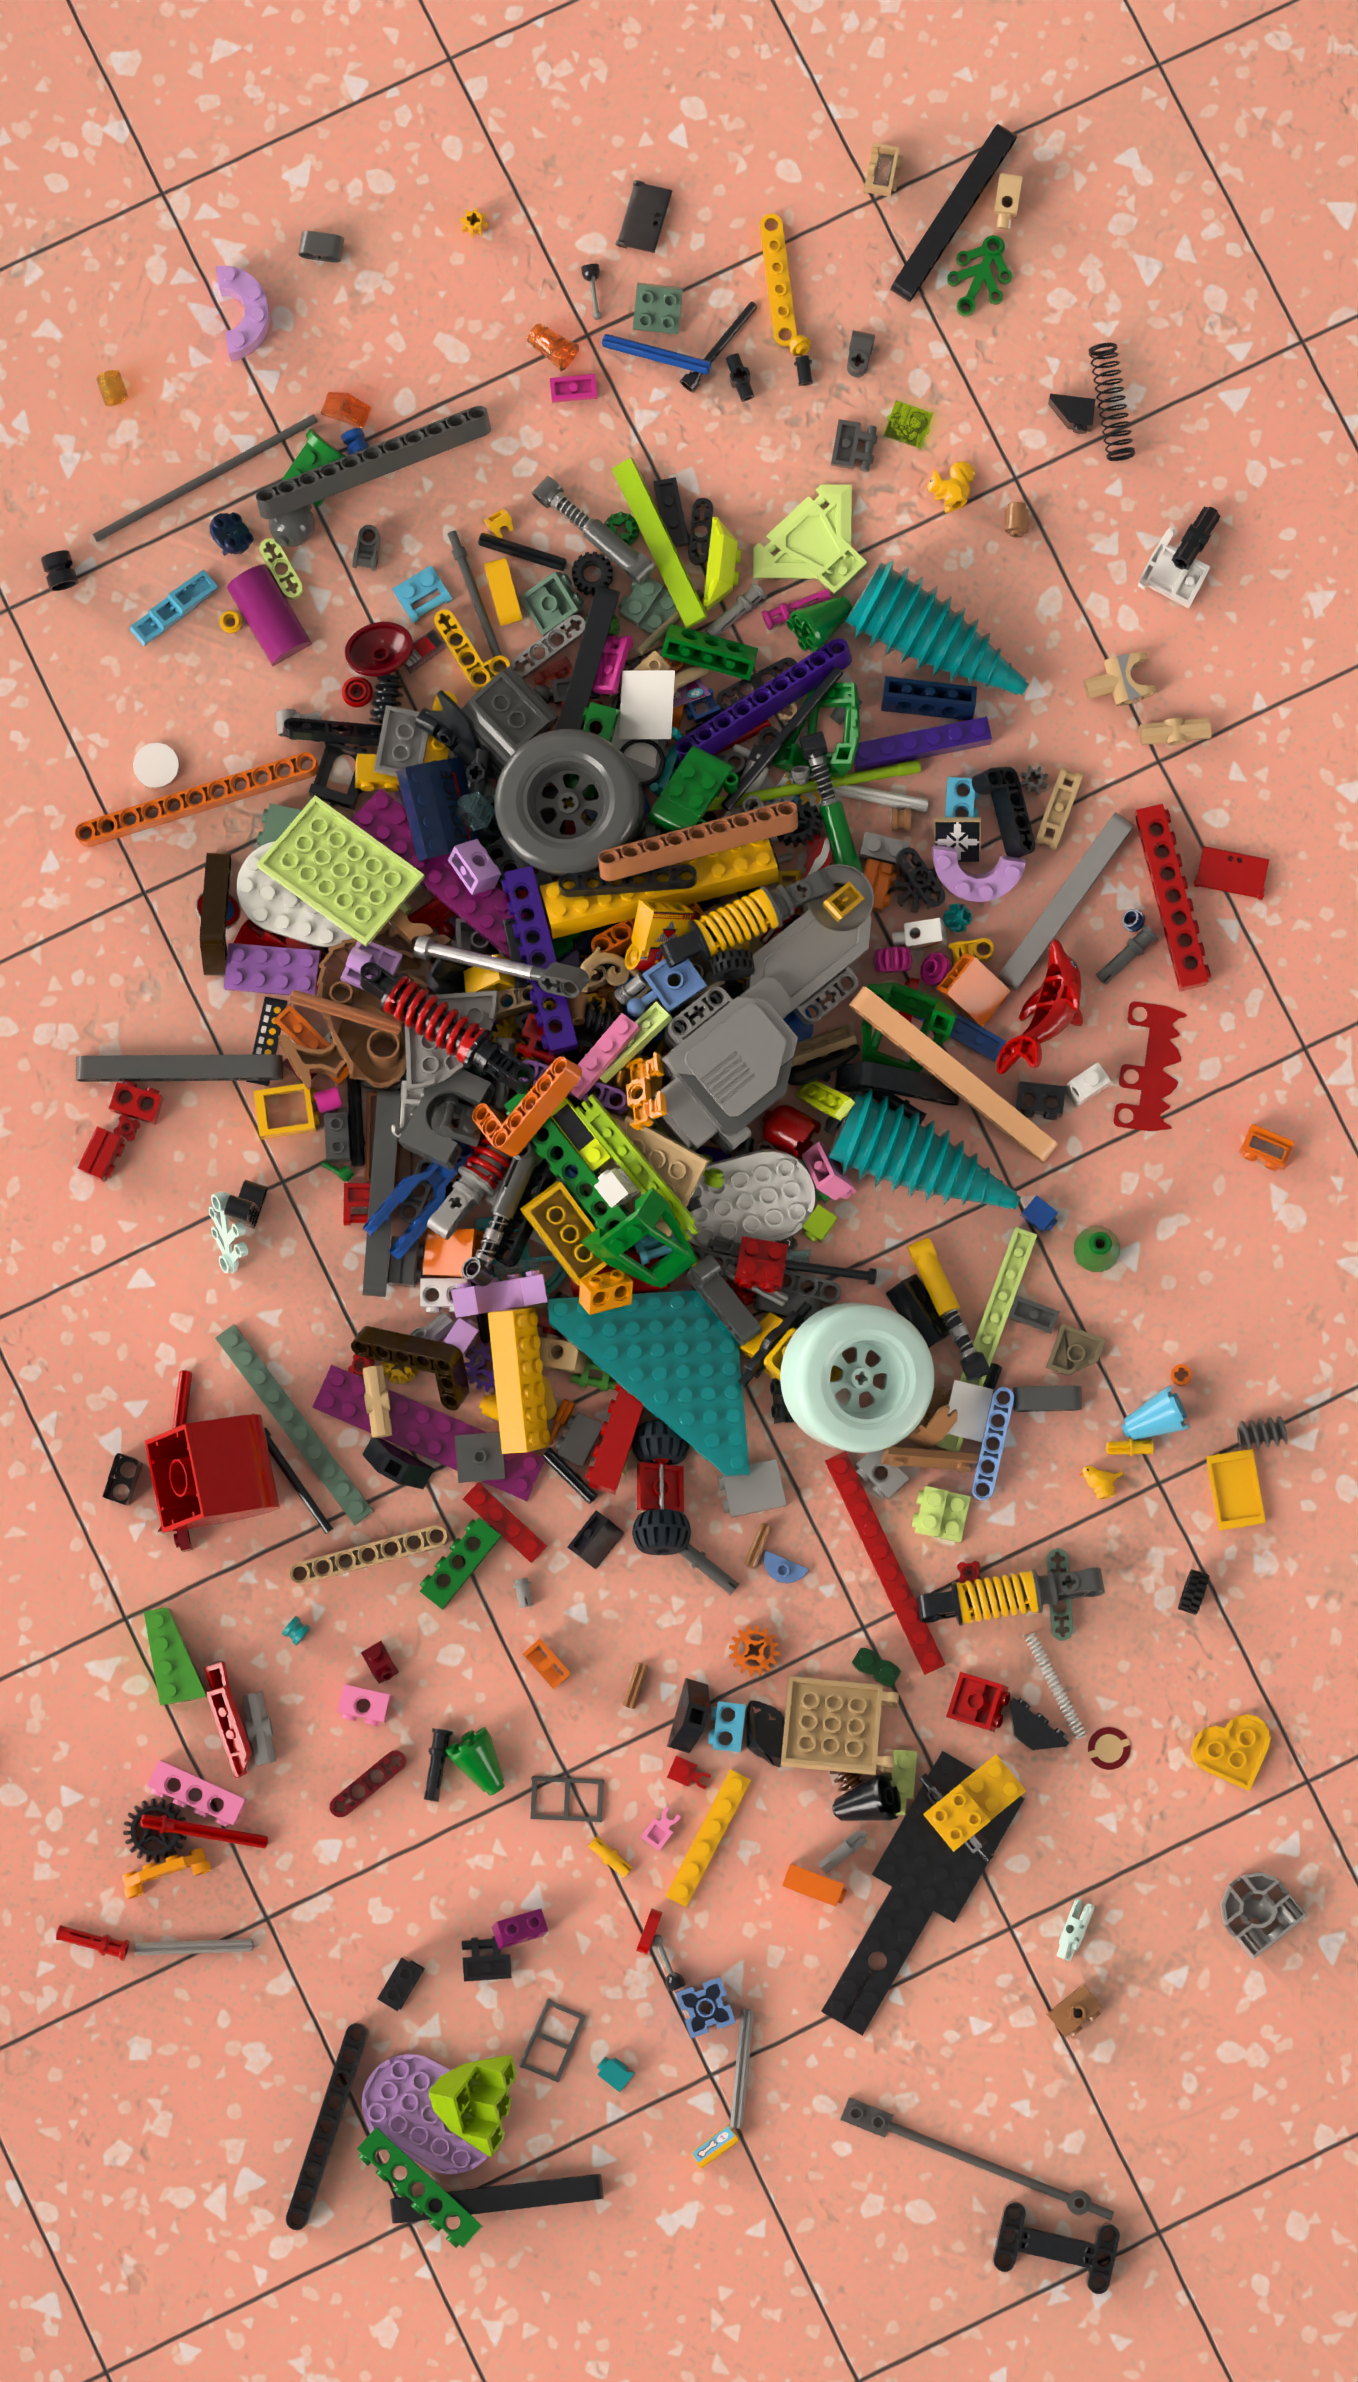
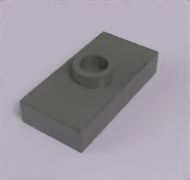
[1008,1296,1060,1334]

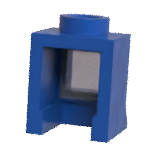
[684,688,721,724]

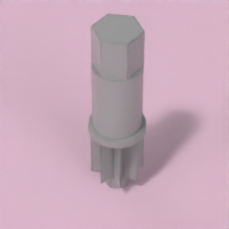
[818,1830,868,1874]

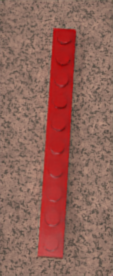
[825,1451,946,1675]

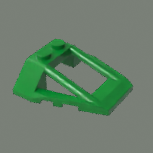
[772,682,860,777]
[861,982,957,1072]
[582,1187,698,1288]

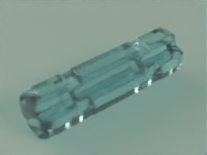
[495,1257,541,1276]

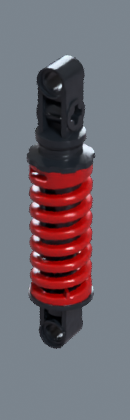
[360,962,534,1094]

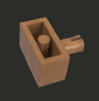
[1046,1984,1102,2038]

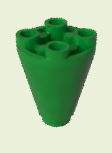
[786,596,852,652]
[1074,1226,1120,1272]
[445,1727,505,1796]

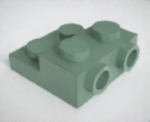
[519,571,585,636]
[618,577,677,635]

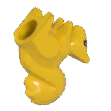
[927,461,975,514]

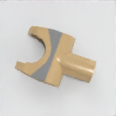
[1084,652,1157,706]

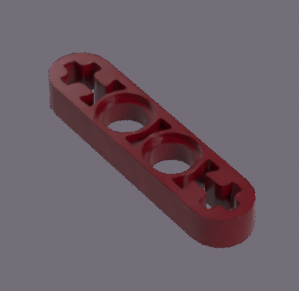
[329,1751,406,1817]

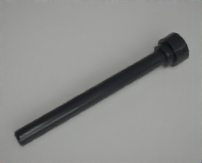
[680,302,757,393]

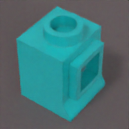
[597,2056,635,2092]

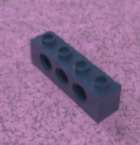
[881,676,977,721]

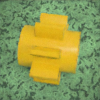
[460,208,488,238]

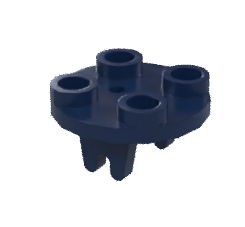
[210,512,254,556]

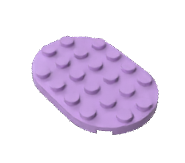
[362,2054,488,2174]

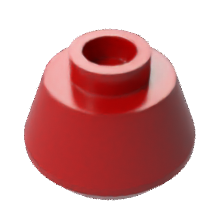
[342,677,373,708]

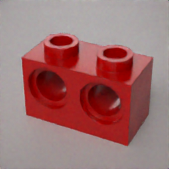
[109,1080,164,1125]

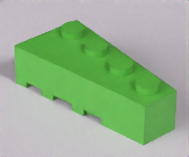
[144,1607,207,1706]

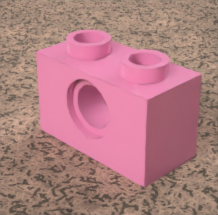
[337,1684,391,1726]

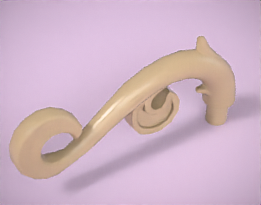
[580,947,648,992]

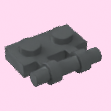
[831,419,878,472]

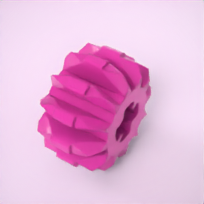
[873,947,912,973]

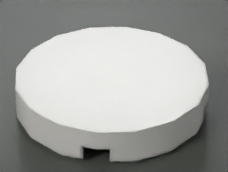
[133,743,179,789]

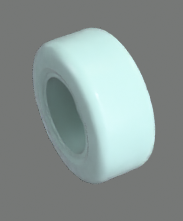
[780,1302,935,1453]

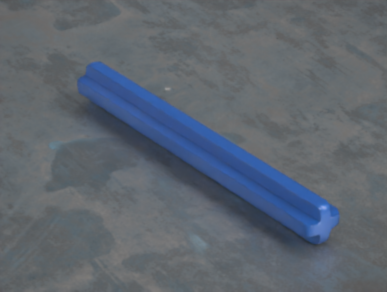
[602,334,711,375]

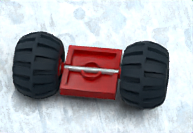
[632,1420,691,1555]

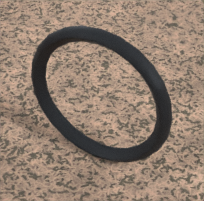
[620,739,665,787]

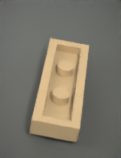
[792,1024,857,1067]

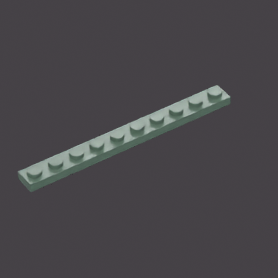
[215,1324,374,1525]

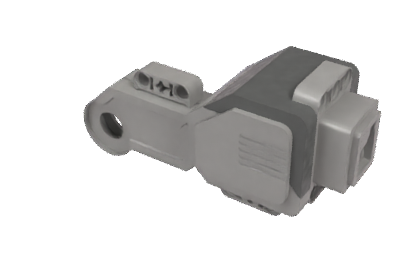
[652,864,874,1155]

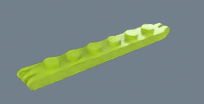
[574,1094,699,1241]

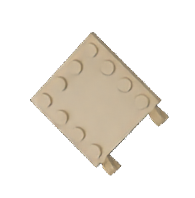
[584,1113,710,1237]
[781,1676,899,1775]

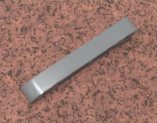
[510,615,586,678]

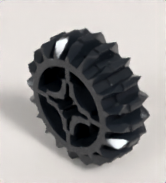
[123,1799,187,1863]

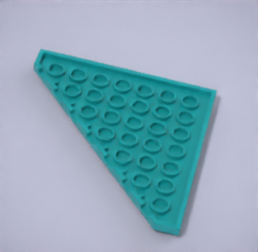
[547,1288,750,1477]

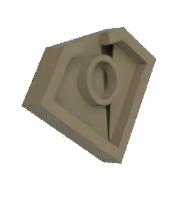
[1046,1324,1106,1376]

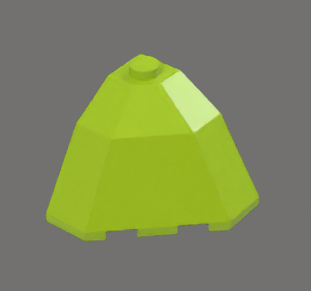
[428,2055,517,2157]

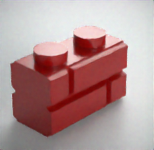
[77,1126,126,1182]

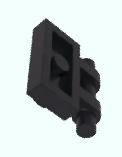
[462,1936,512,1982]

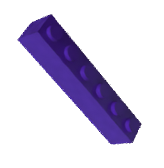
[853,716,992,772]

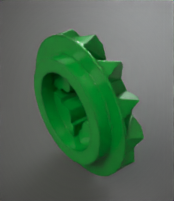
[604,511,639,546]

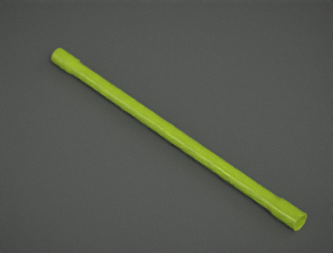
[706,759,921,812]

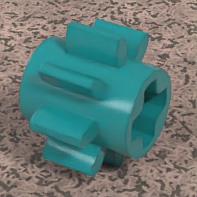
[943,903,972,932]

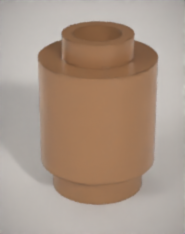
[1005,502,1029,538]

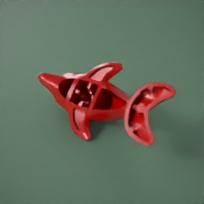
[996,939,1083,1074]

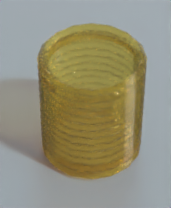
[96,370,129,407]

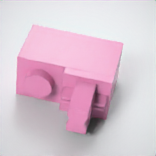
[802,1141,856,1201]

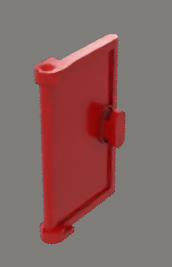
[1194,846,1269,900]

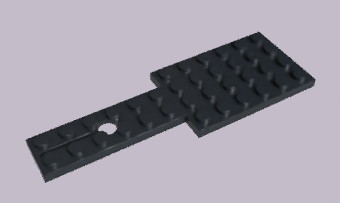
[821,1751,1025,2036]

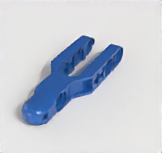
[363,1140,474,1259]

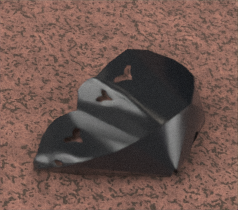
[747,1700,785,1768]

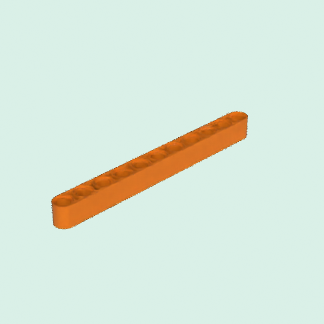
[75,752,319,847]

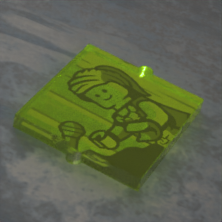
[883,400,934,449]

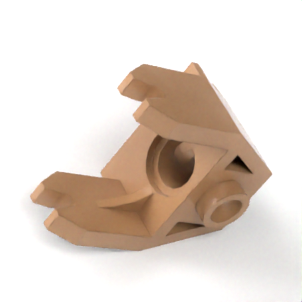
[906,1385,958,1449]

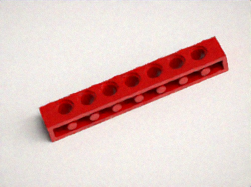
[1134,804,1211,992]

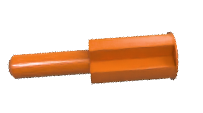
[549,1399,576,1445]

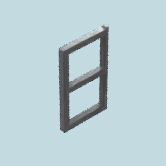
[530,1776,604,1822]
[519,1998,586,2082]

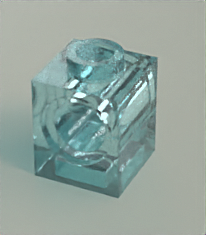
[454,792,495,832]

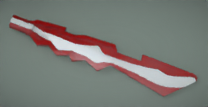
[759,837,833,945]

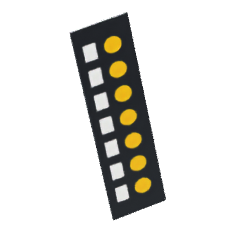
[246,997,287,1086]

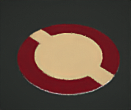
[1088,1727,1130,1770]

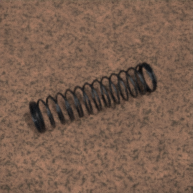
[1088,342,1136,461]

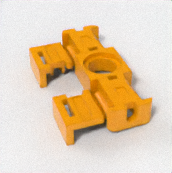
[625,1052,667,1131]

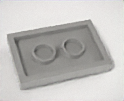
[374,705,428,777]

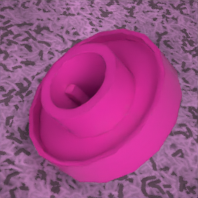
[920,952,952,987]

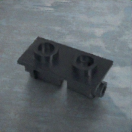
[770,1378,794,1424]

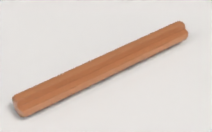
[290,990,403,1035]

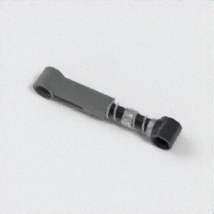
[462,1141,543,1286]

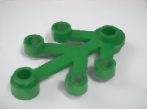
[947,235,1012,317]

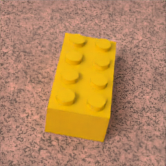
[520,1181,608,1286]

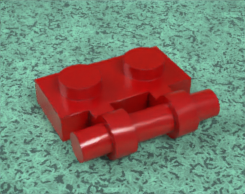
[516,1013,562,1065]

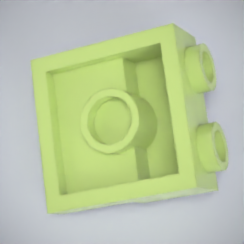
[911,1486,971,1543]

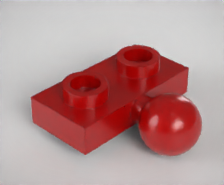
[408,897,455,939]

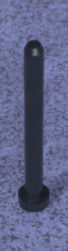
[785,1260,877,1285]

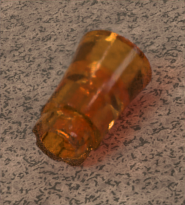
[527,323,579,371]

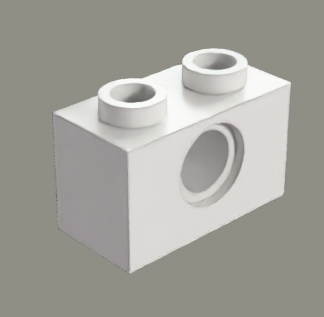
[594,1167,640,1208]

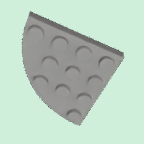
[405,991,498,1091]

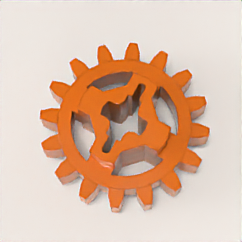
[729,1625,780,1676]

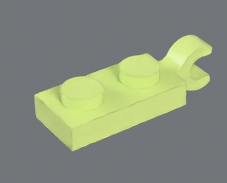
[891,1749,917,1815]

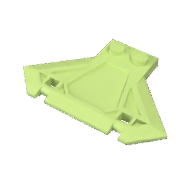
[753,484,868,596]

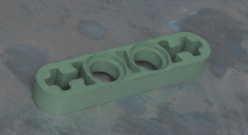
[1046,1548,1073,1641]

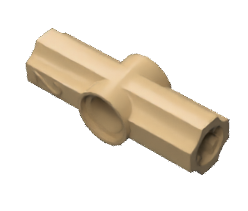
[1140,718,1211,745]
[363,1365,392,1438]

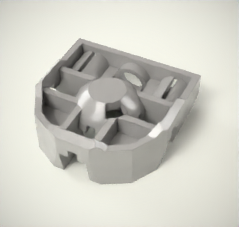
[1219,1872,1307,1960]

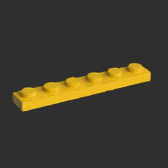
[665,1769,751,1907]

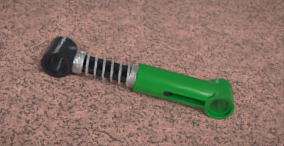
[799,731,863,873]

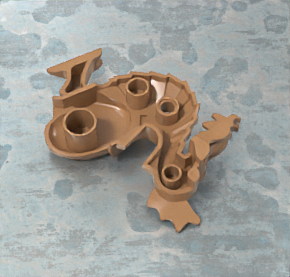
[278,909,457,1090]

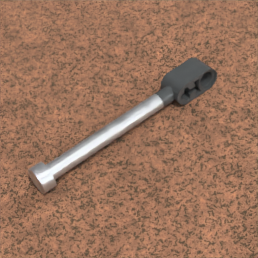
[414,935,589,998]

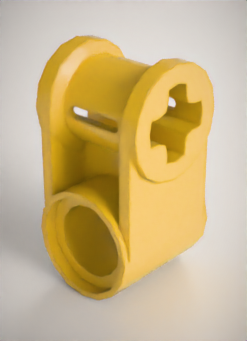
[948,938,994,968]

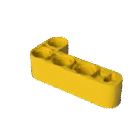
[434,609,510,692]

